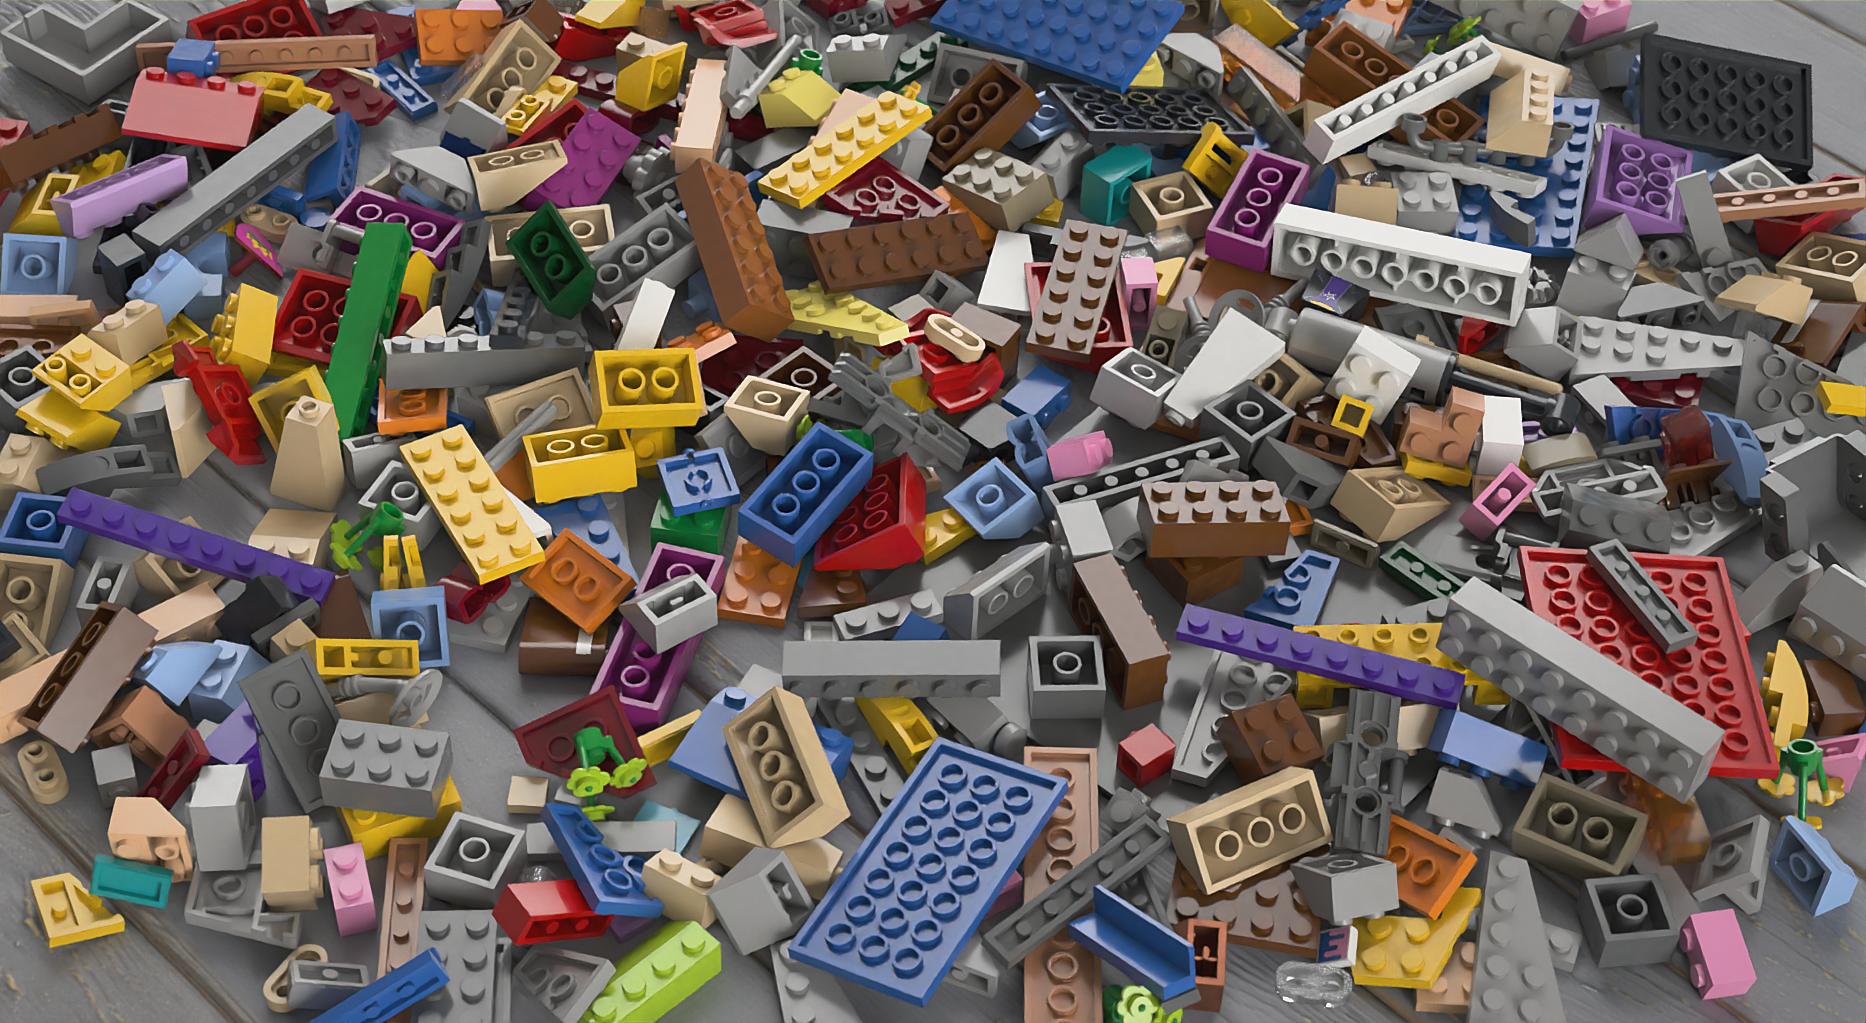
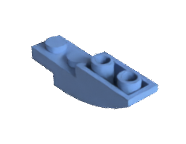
[1692,410,1769,507]

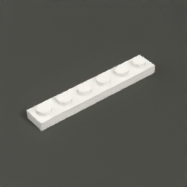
[1367,140,1548,198]

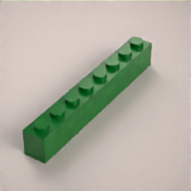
[323,222,413,459]

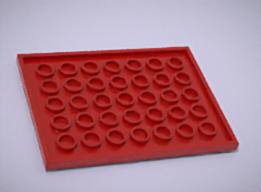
[1517,546,1780,779]

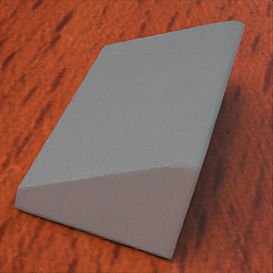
[287,960,370,1010]

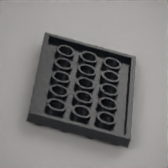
[1639,32,1813,172]
[1045,84,1256,148]

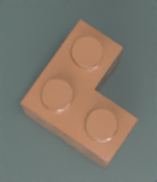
[1399,386,1485,469]
[90,685,192,772]

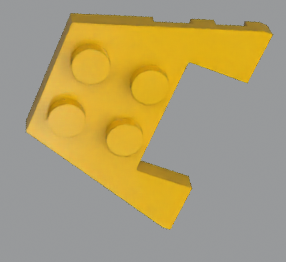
[83,313,210,390]
[1342,887,1482,989]

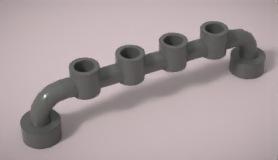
[1401,113,1574,166]

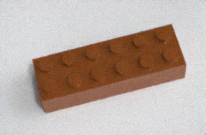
[1302,20,1486,157]
[675,157,795,343]

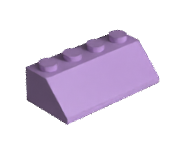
[50,154,188,239]

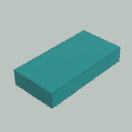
[89,854,174,909]

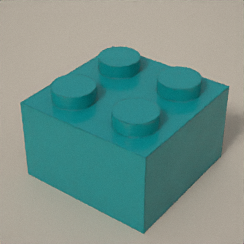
[1079,144,1152,227]

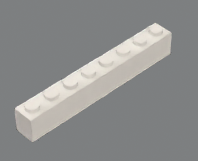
[1303,35,1502,165]

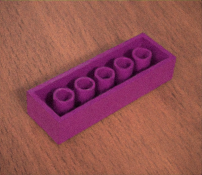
[589,542,725,735]

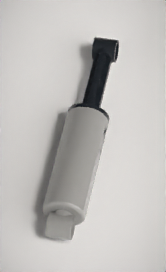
[1264,306,1581,437]

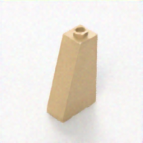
[1466,36,1572,96]
[270,395,347,512]
[699,793,844,900]

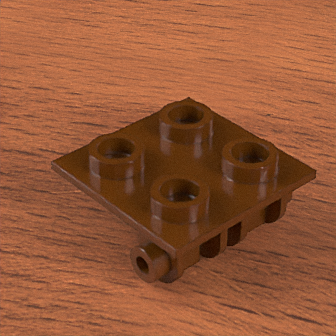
[1656,459,1732,511]

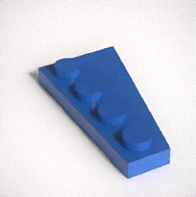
[540,803,665,918]

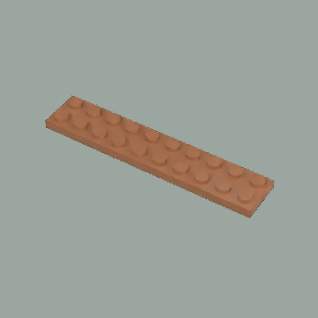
[1023,746,1103,1023]

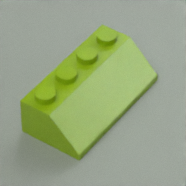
[577,921,722,1023]

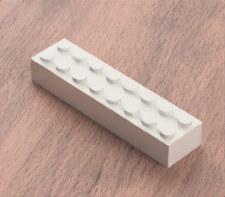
[1271,203,1531,327]

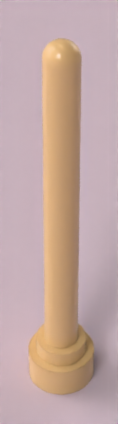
[1415,334,1563,395]

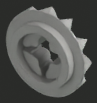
[1525,266,1558,304]

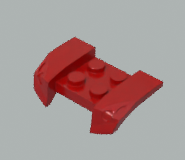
[673,0,778,48]
[872,308,1004,415]
[172,341,267,466]

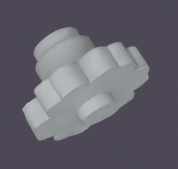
[623,147,677,201]

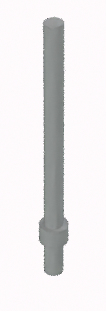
[730,35,801,119]

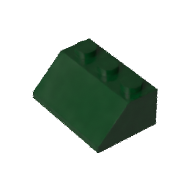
[505,200,596,320]

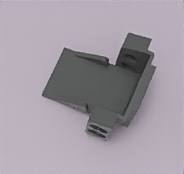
[1759,430,1866,583]

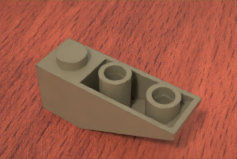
[1141,304,1188,370]

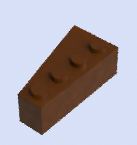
[0,103,125,194]

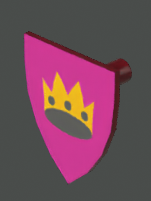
[228,223,283,279]

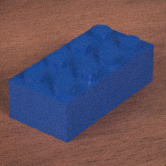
[738,421,874,568]

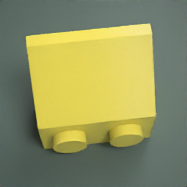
[758,68,841,128]

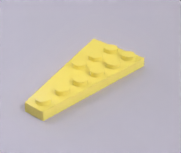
[785,280,910,346]

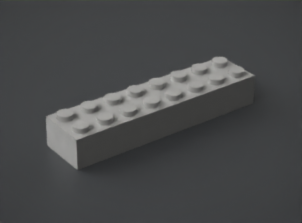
[1435,576,1726,804]

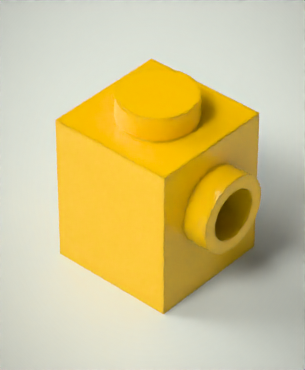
[1331,394,1375,438]

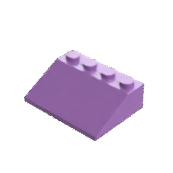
[1583,124,1693,234]

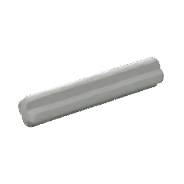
[483,401,558,473]

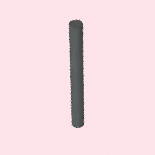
[1560,20,1658,61]

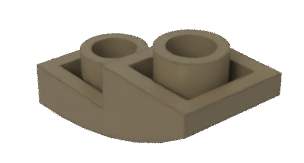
[1522,433,1598,478]

